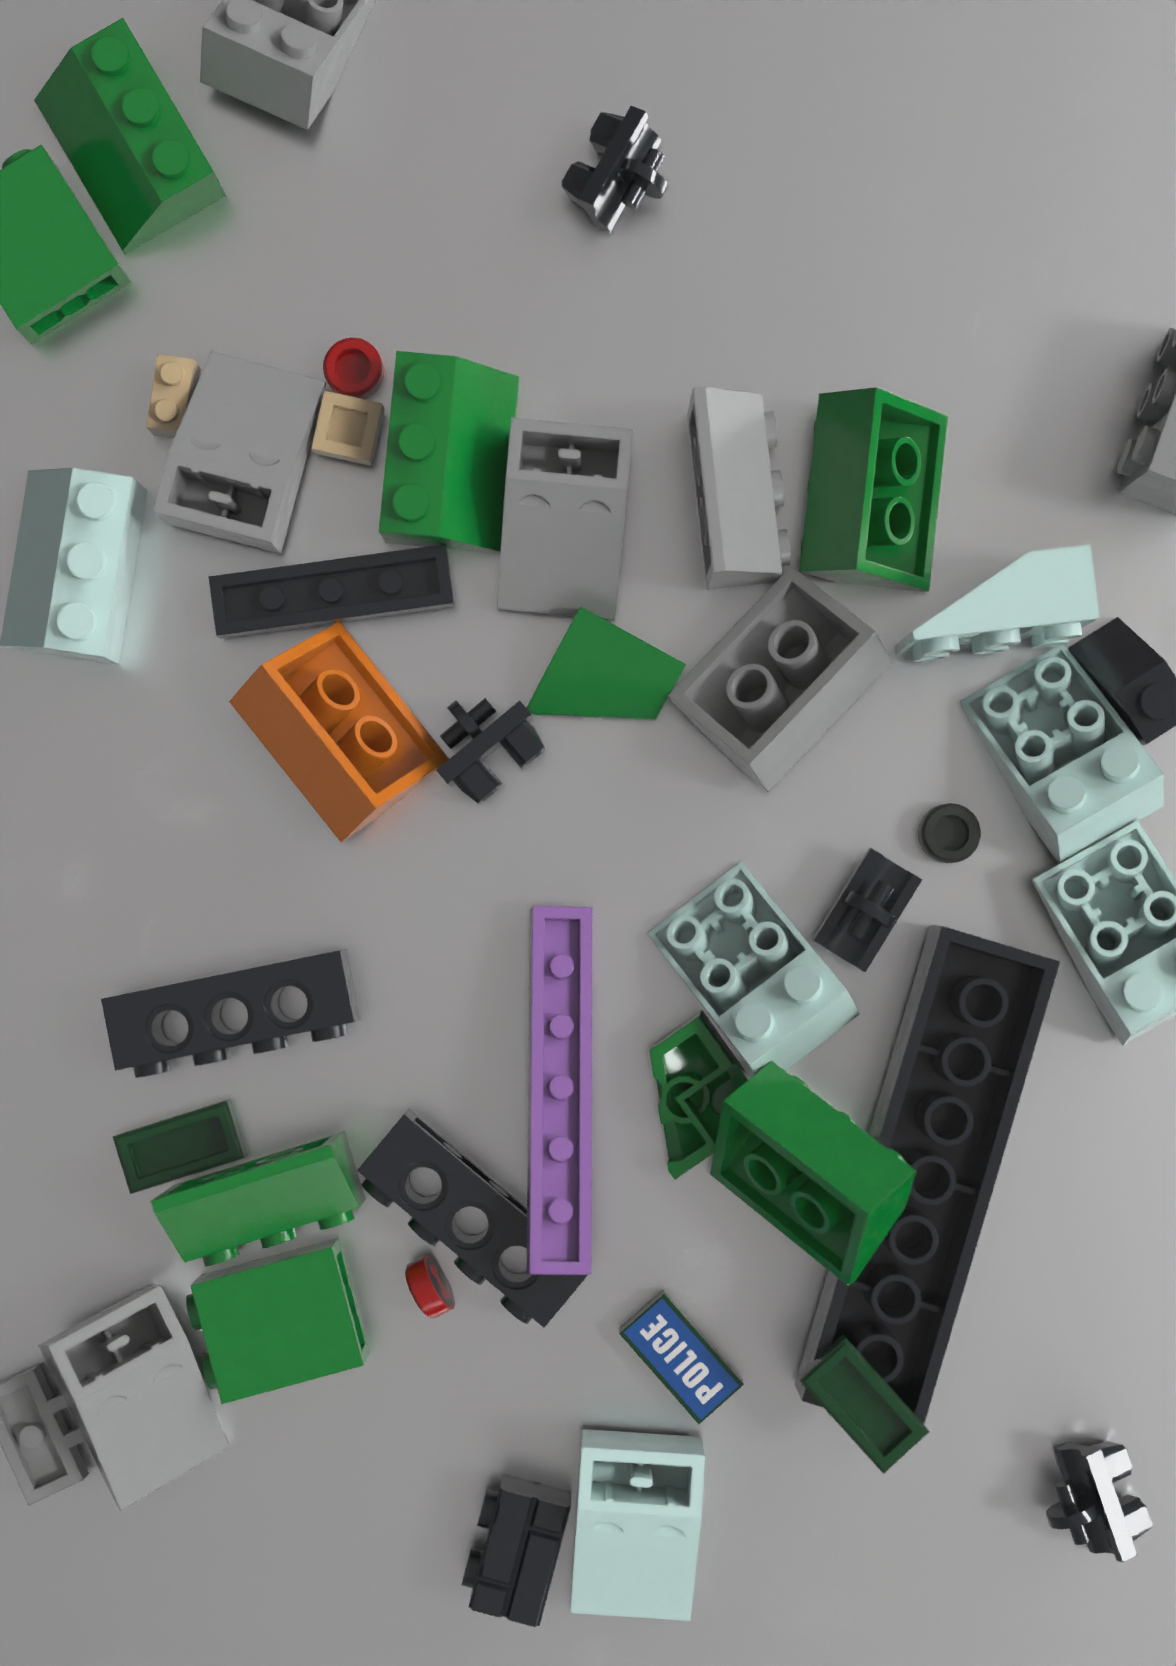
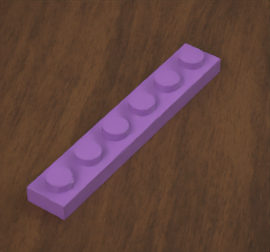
[527,906,592,1275]

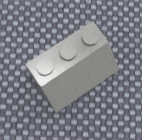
[687,386,791,590]
[667,566,892,792]

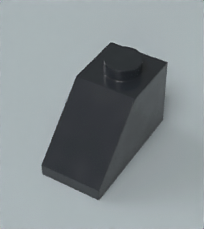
[1067,617,1176,745]

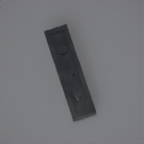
[208,544,455,639]

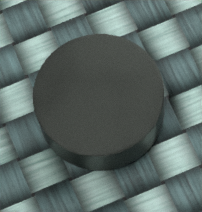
[918,803,981,863]

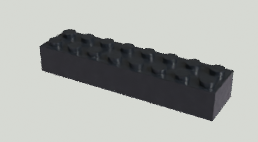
[795,925,1060,1424]

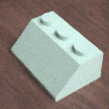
[0,468,147,664]

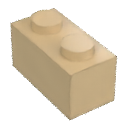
[146,354,201,438]

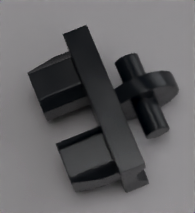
[562,106,668,232]
[436,698,546,805]
[812,848,922,972]
[1046,1441,1153,1562]

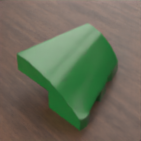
[527,606,686,721]
[649,1010,750,1180]

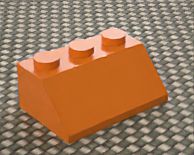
[229,622,449,842]

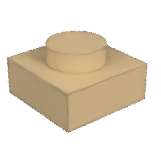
[311,391,385,466]

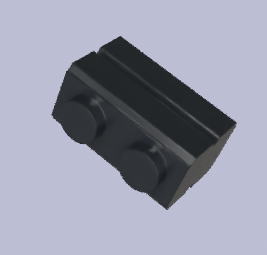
[461,1475,571,1627]

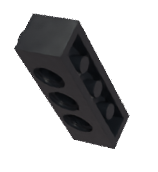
[101,949,360,1078]
[357,1109,588,1328]

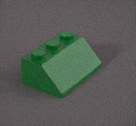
[34,18,226,254]
[379,351,520,554]
[799,387,948,592]
[710,1061,916,1287]
[151,1131,366,1266]

